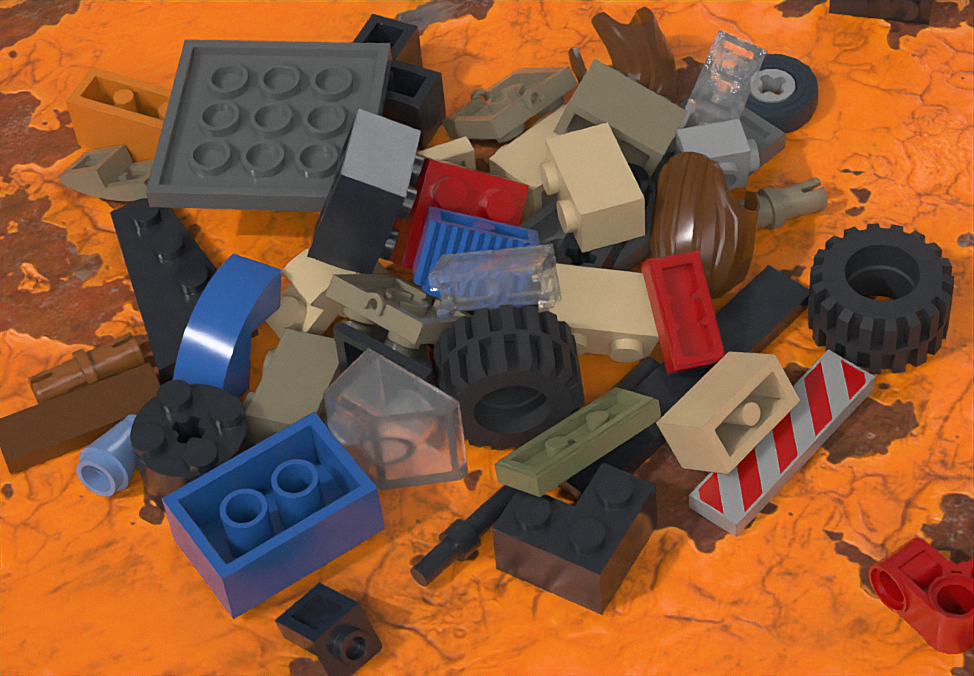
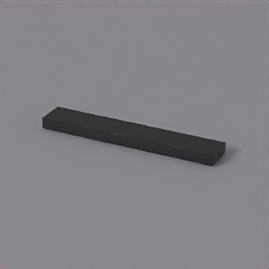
[557,265,809,501]

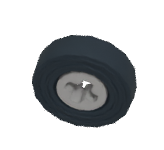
[726,54,818,133]

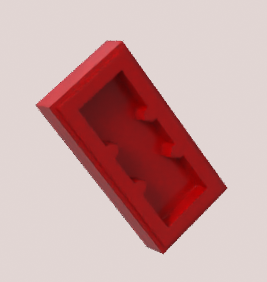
[641,250,725,374]

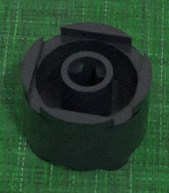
[130,380,253,511]

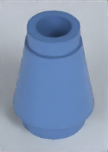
[76,414,138,496]

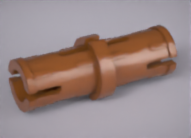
[27,332,145,404]

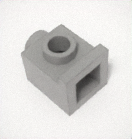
[674,119,760,190]

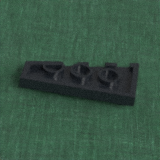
[110,198,259,384]

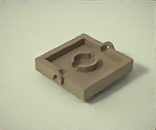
[441,66,578,143]
[325,273,472,349]

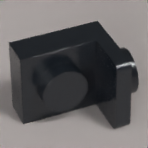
[274,583,382,676]

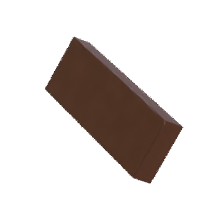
[0,362,160,475]

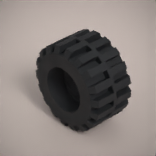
[807,223,954,375]
[433,304,584,450]

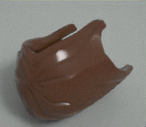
[568,6,679,104]
[650,151,760,299]

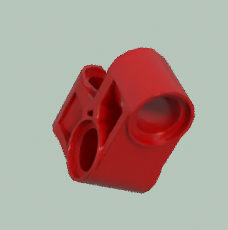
[868,537,974,655]

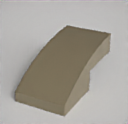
[58,144,154,201]

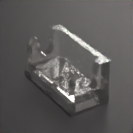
[674,29,767,137]
[428,244,561,318]

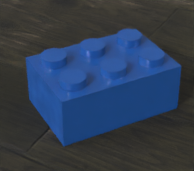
[162,412,385,619]

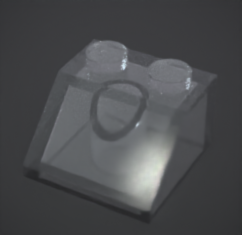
[323,348,468,490]

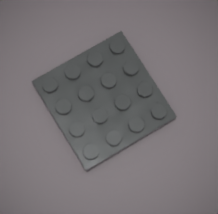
[146,39,392,212]

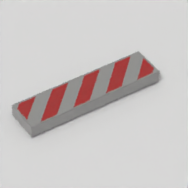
[689,349,875,537]

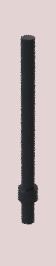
[410,356,660,587]

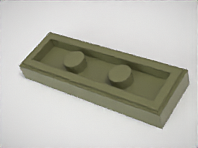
[494,387,661,497]

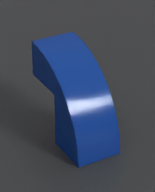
[173,254,282,398]

